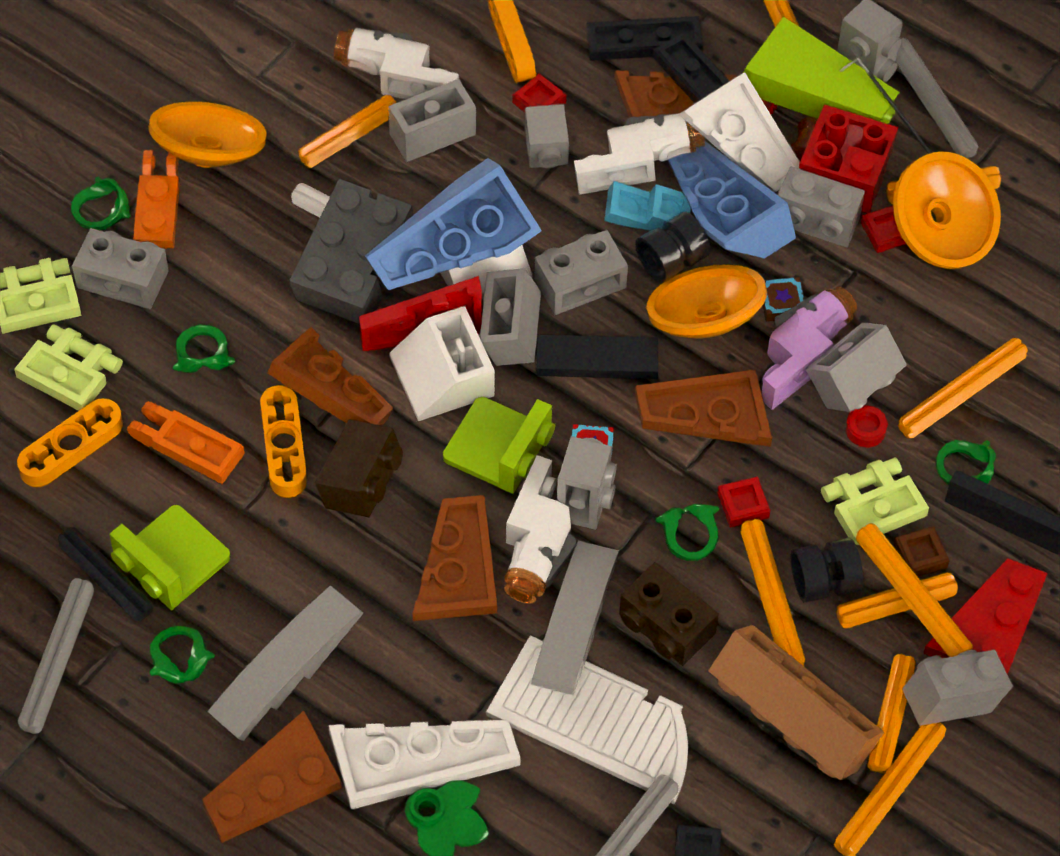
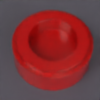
[845,405,888,448]

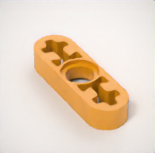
[488,0,536,83]
[260,385,307,498]
[17,398,123,487]

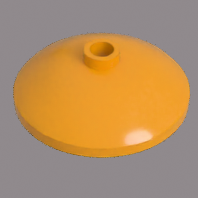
[149,102,267,168]
[893,152,1001,269]
[646,264,767,338]

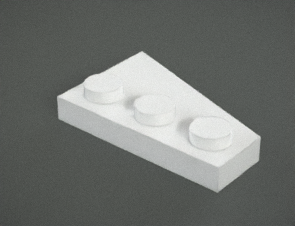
[679,72,800,193]

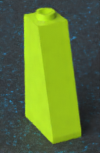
[743,16,899,124]

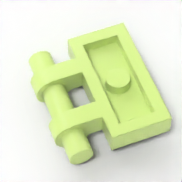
[0,258,82,334]
[14,324,123,411]
[821,457,929,545]

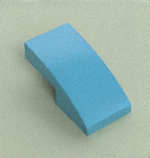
[604,181,691,230]

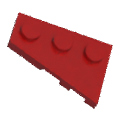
[359,276,482,351]
[923,558,1048,675]

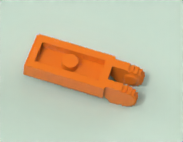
[133,150,180,248]
[127,401,245,484]

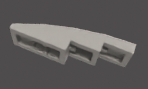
[531,540,619,695]
[207,585,363,741]

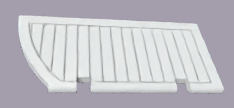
[486,635,688,804]

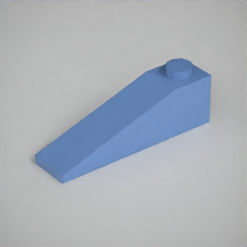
[667,135,796,258]
[365,158,542,290]

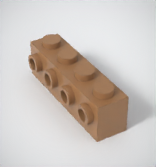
[708,625,885,780]

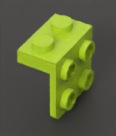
[443,397,555,494]
[109,505,230,611]

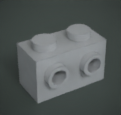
[837,0,903,82]
[388,79,476,162]
[778,166,865,248]
[72,228,169,309]
[534,230,628,315]
[479,268,541,366]
[806,323,907,412]
[557,436,617,530]
[902,650,1013,726]

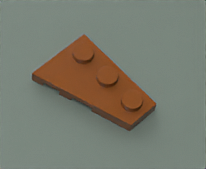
[615,70,737,128]
[267,327,393,426]
[635,369,772,447]
[412,495,497,621]
[202,710,342,843]

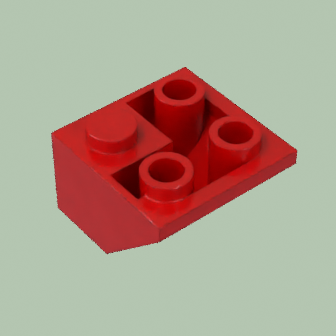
[799,104,898,213]

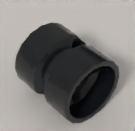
[635,211,711,283]
[790,537,864,603]

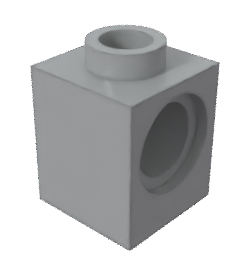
[525,104,569,168]

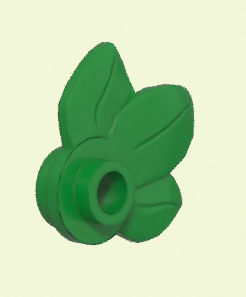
[405,781,489,856]

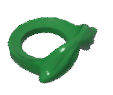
[71,176,131,231]
[172,324,236,373]
[936,440,996,485]
[655,504,719,561]
[149,626,215,684]

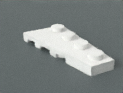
[329,720,521,809]

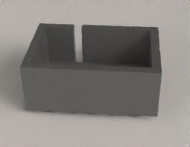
[289,179,414,324]

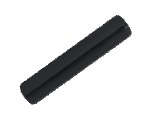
[58,527,153,622]

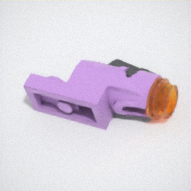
[761,286,857,410]

